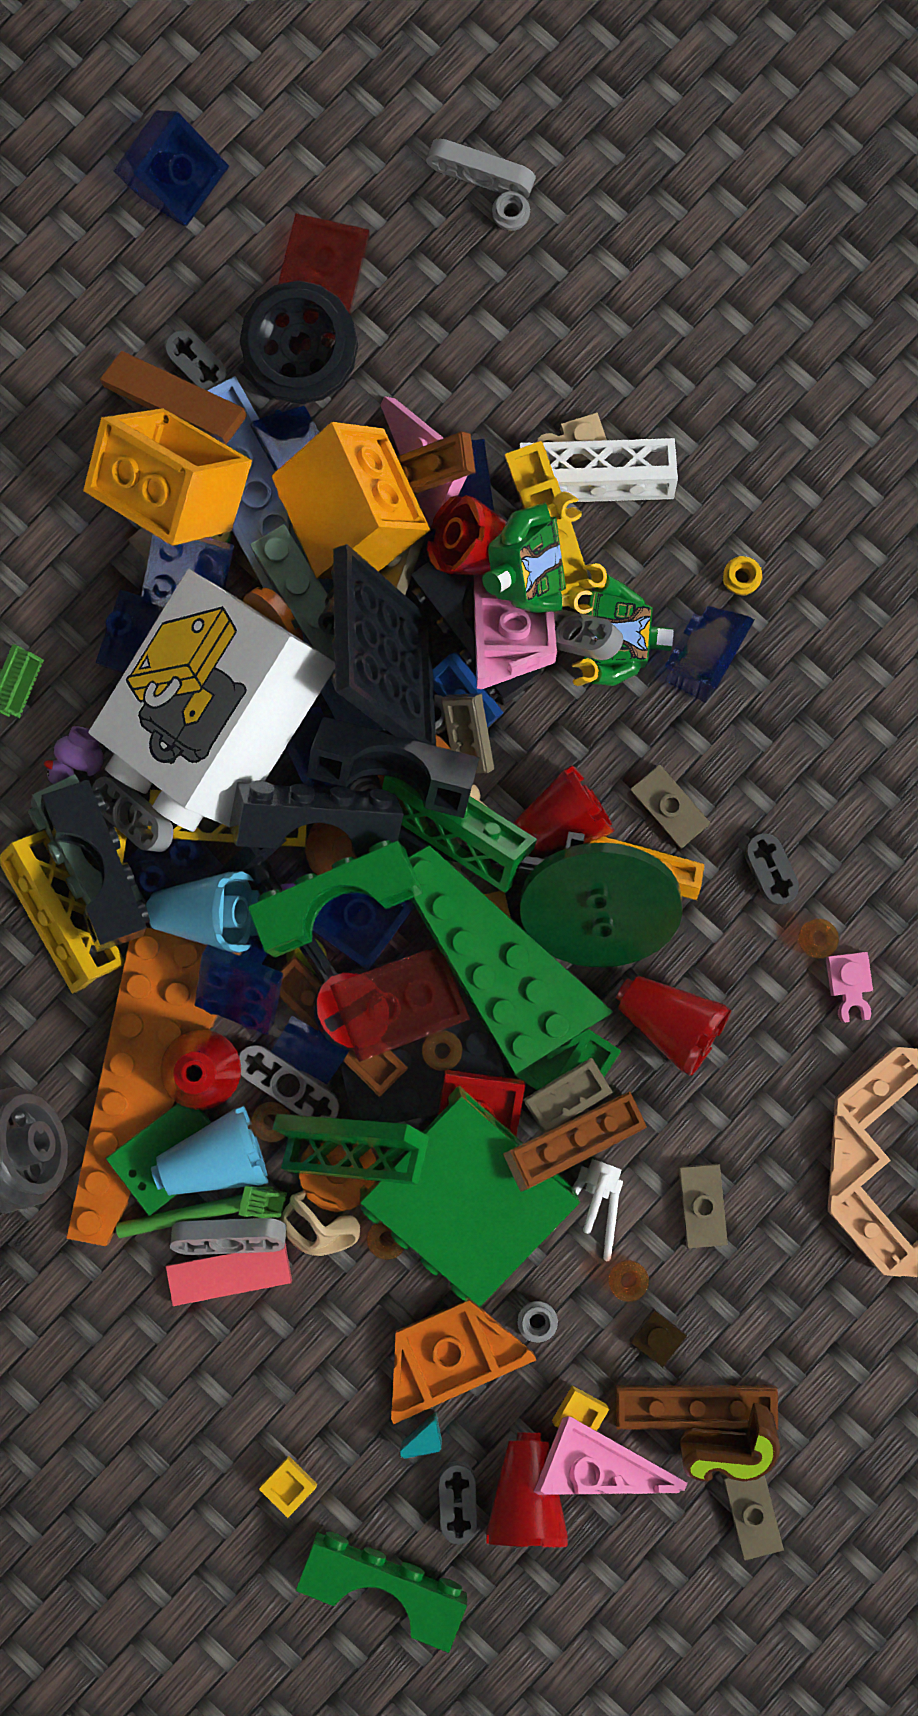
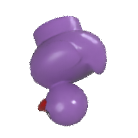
[44,726,104,784]

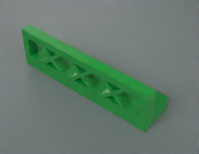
[382,775,537,893]
[273,1114,429,1185]

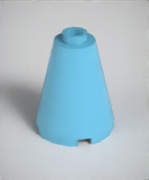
[145,871,260,953]
[151,1106,268,1195]

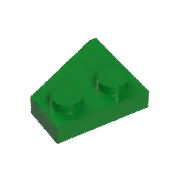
[514,1029,621,1117]

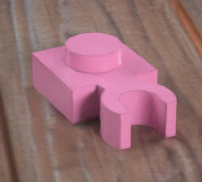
[826,952,873,1023]

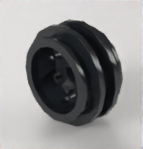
[240,280,359,405]

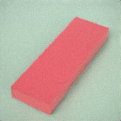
[166,1243,292,1306]

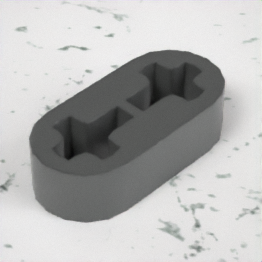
[166,330,228,391]
[744,833,799,906]
[439,1461,477,1545]

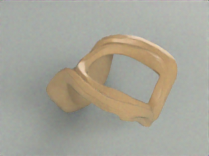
[280,1191,360,1256]

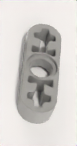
[426,139,536,199]
[554,610,623,660]
[92,777,173,852]
[239,1045,340,1118]
[170,1218,286,1255]

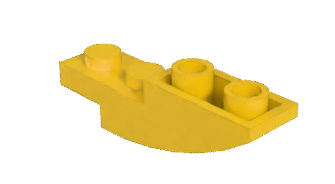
[504,441,592,595]

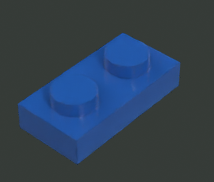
[433,651,504,728]

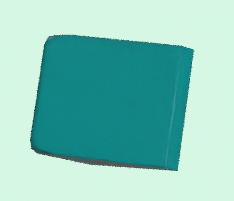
[400,1412,442,1459]

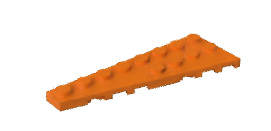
[67,928,248,1246]

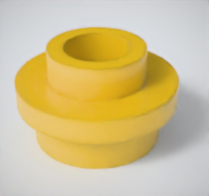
[723,556,762,595]

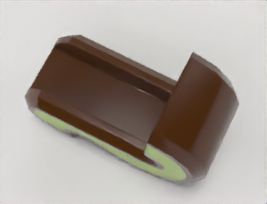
[680,1403,780,1482]

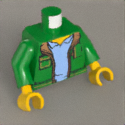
[482,492,593,614]
[572,563,673,686]

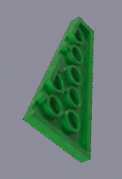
[409,845,613,1074]

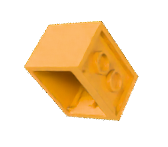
[83,408,252,546]
[271,422,430,579]

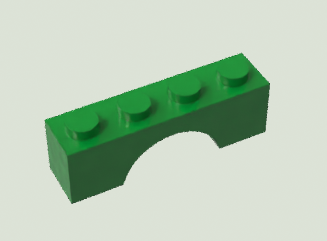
[248,840,423,958]
[296,1532,467,1653]

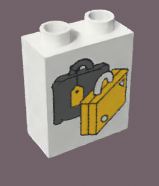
[88,569,335,832]

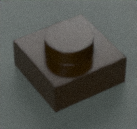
[630,1308,687,1368]

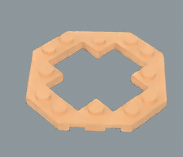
[828,1047,918,1277]

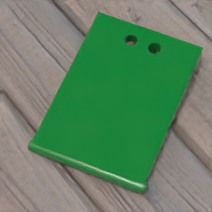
[106,1103,212,1216]

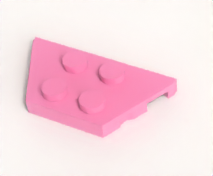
[472,575,557,689]

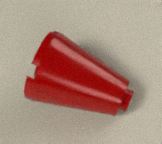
[428,495,507,575]
[513,765,615,859]
[616,976,732,1076]
[161,1030,241,1110]
[486,1432,568,1547]

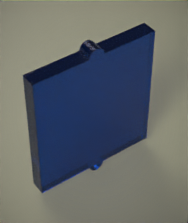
[250,405,320,472]
[271,1016,349,1084]

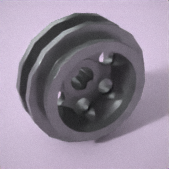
[0,1086,68,1214]

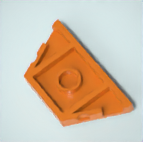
[391,1298,536,1424]

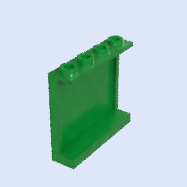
[360,1085,580,1307]

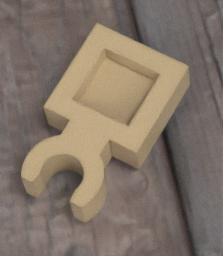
[537,413,607,464]

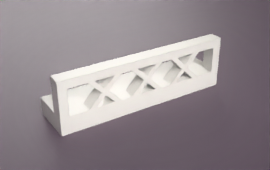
[520,438,678,502]

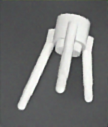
[555,1159,623,1261]

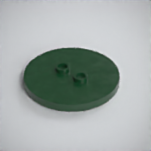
[520,843,682,967]

